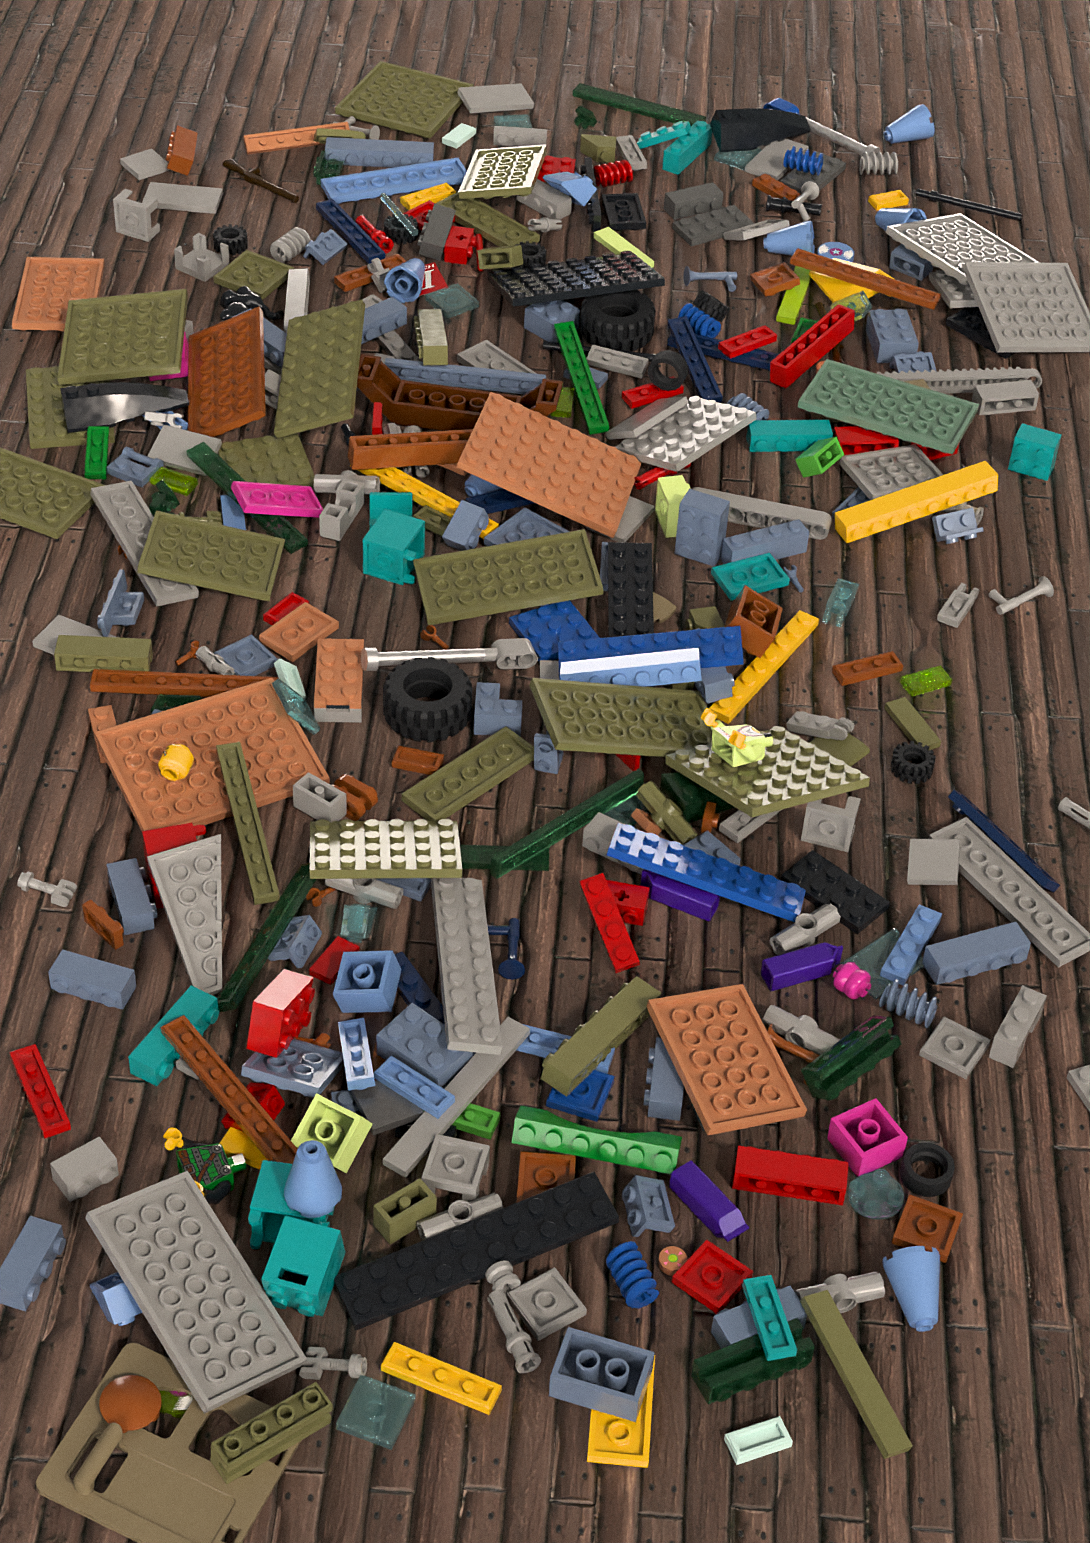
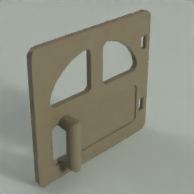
[36,1343,302,1543]

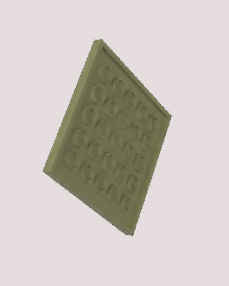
[335,61,474,138]
[57,289,188,385]
[665,726,870,817]

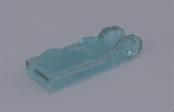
[822,578,859,627]

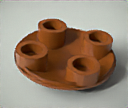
[99,1375,161,1433]

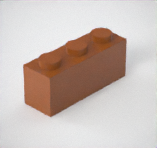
[165,125,198,176]

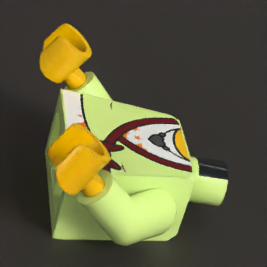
[701,708,773,767]

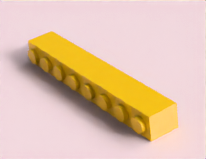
[835,461,998,543]

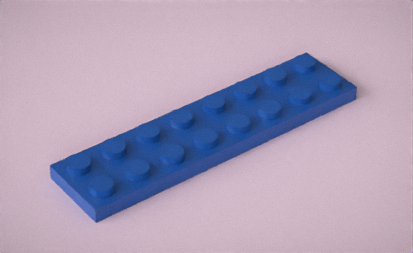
[558,626,744,680]
[606,823,806,922]

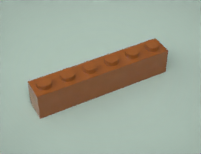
[348,429,473,470]

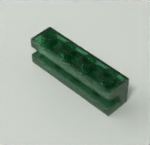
[801,1015,902,1101]
[691,1318,815,1405]

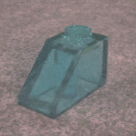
[340,903,377,943]

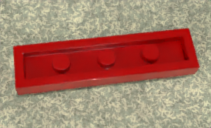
[579,873,640,973]
[10,1044,71,1139]

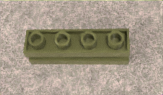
[54,635,153,672]
[210,1382,333,1484]

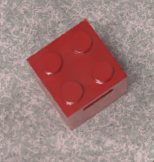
[142,823,206,909]

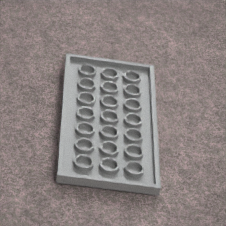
[85,1171,307,1414]

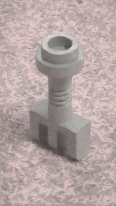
[17,871,78,907]
[299,1347,367,1380]

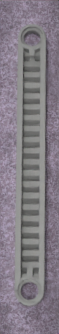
[877,367,1042,394]

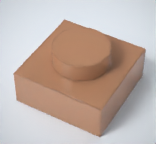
[631,808,663,835]

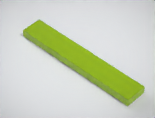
[776,266,812,325]

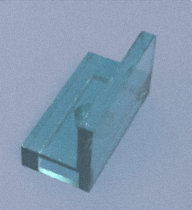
[830,291,873,321]

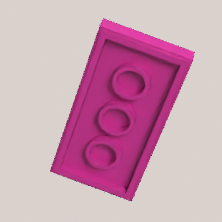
[231,481,323,518]

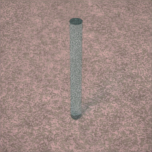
[380,193,418,236]

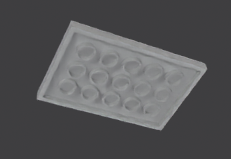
[615,396,757,472]

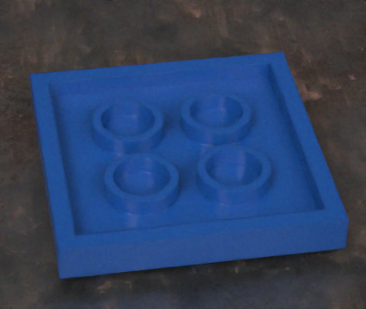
[509,600,600,663]

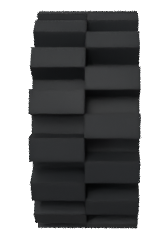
[384,214,418,245]
[213,224,248,256]
[516,241,546,267]
[693,290,730,322]
[890,741,936,784]

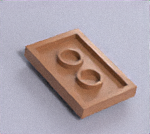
[259,602,339,662]

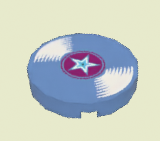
[817,242,854,262]

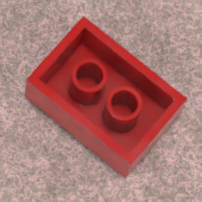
[246,969,315,1058]

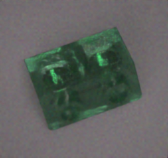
[313,151,344,185]

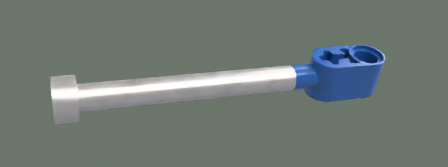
[763,98,880,156]

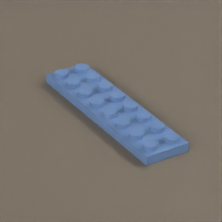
[320,158,467,204]

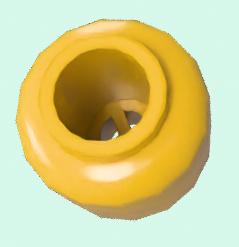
[158,744,194,781]

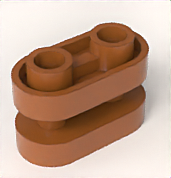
[332,774,378,821]

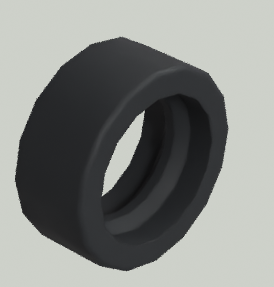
[648,350,688,391]
[900,1143,955,1197]

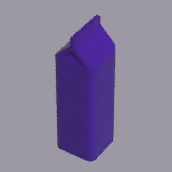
[640,869,720,922]
[761,942,843,992]
[669,1160,749,1242]

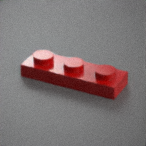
[718,325,777,359]
[621,376,684,409]

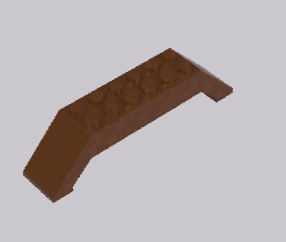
[357,354,563,431]

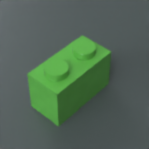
[795,437,844,478]

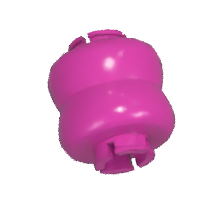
[833,962,871,1000]

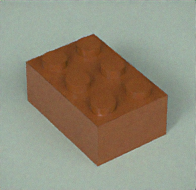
[724,585,783,658]

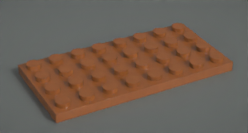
[188,306,266,437]

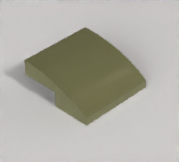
[809,733,870,767]

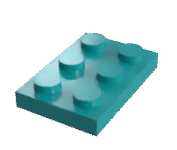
[711,553,790,601]

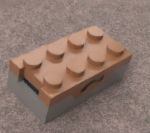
[314,638,364,723]

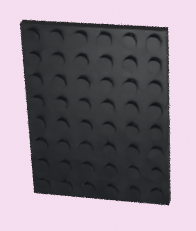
[487,251,665,307]

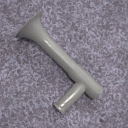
[333,116,380,140]
[791,181,819,222]
[988,576,1054,615]

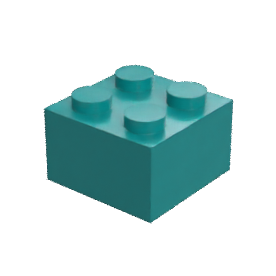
[1008,423,1062,481]

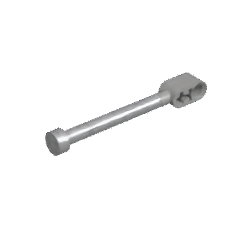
[361,638,538,671]

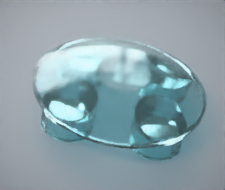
[848,1169,904,1220]

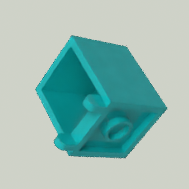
[363,509,425,585]
[248,1160,335,1249]
[261,1215,346,1317]

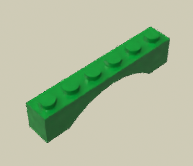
[511,1105,682,1174]

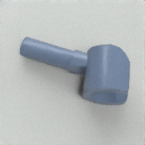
[784,565,804,592]

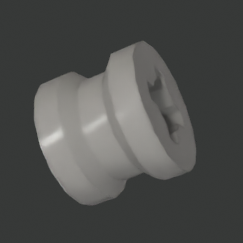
[485,1261,521,1294]

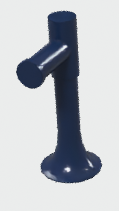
[487,918,525,980]

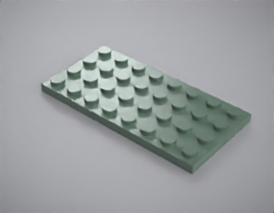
[798,359,979,455]

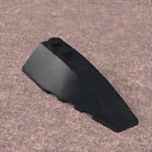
[710,108,811,152]
[60,382,189,433]

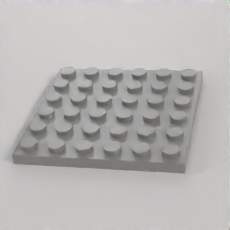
[886,213,1040,285]
[962,262,1090,352]

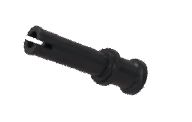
[765,195,822,216]

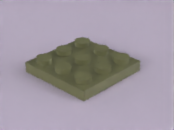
[214,250,294,300]

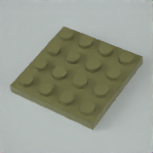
[217,433,315,495]

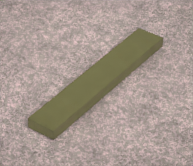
[800,1290,913,1459]

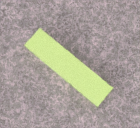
[594,227,654,267]

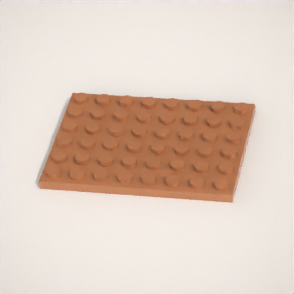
[456,392,642,538]
[94,678,330,831]

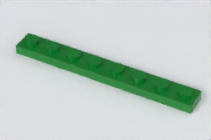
[554,321,609,435]

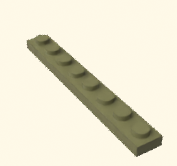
[216,742,279,905]

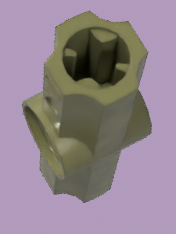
[636,781,698,845]

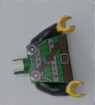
[163,1127,247,1205]

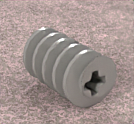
[859,152,898,175]
[270,227,311,263]

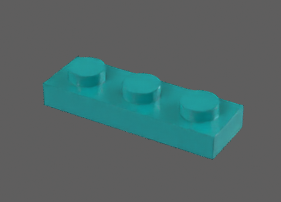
[637,121,691,149]
[742,1275,797,1361]

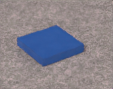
[546,1070,615,1122]

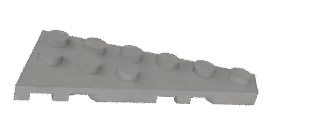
[147,834,222,995]

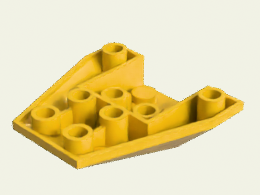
[809,258,894,317]

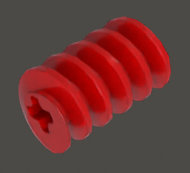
[593,159,633,188]

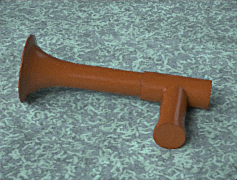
[767,1023,835,1087]

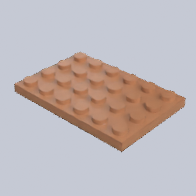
[12,257,105,332]
[646,984,807,1136]

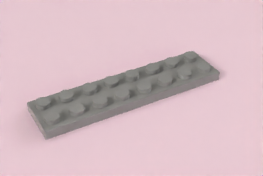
[90,481,199,607]
[928,817,1090,968]

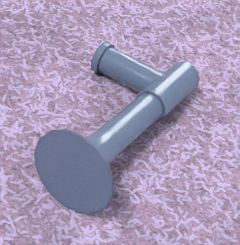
[683,266,737,292]

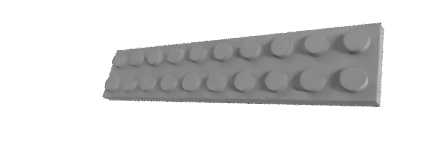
[431,878,503,1055]

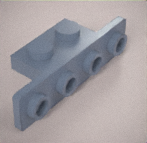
[97,570,145,637]

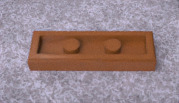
[832,651,903,686]

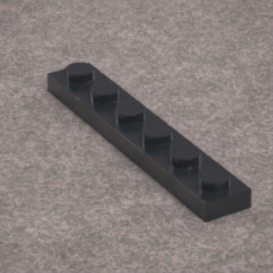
[580,157,601,232]

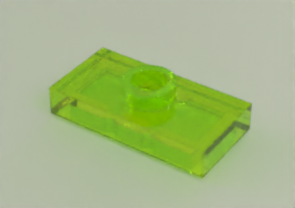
[901,665,952,697]

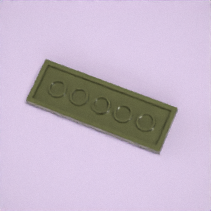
[435,192,540,247]
[402,726,534,822]

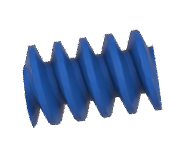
[783,146,823,176]
[678,303,721,338]
[606,1241,660,1308]

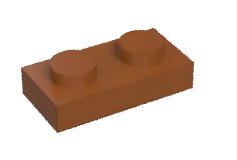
[82,899,124,950]

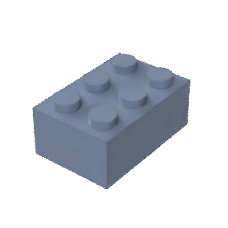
[866,308,919,363]
[674,489,730,567]
[376,1003,473,1089]
[549,1327,655,1422]

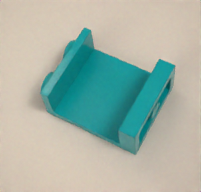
[369,492,413,530]

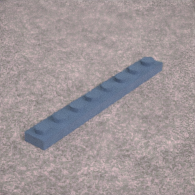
[385,358,546,394]

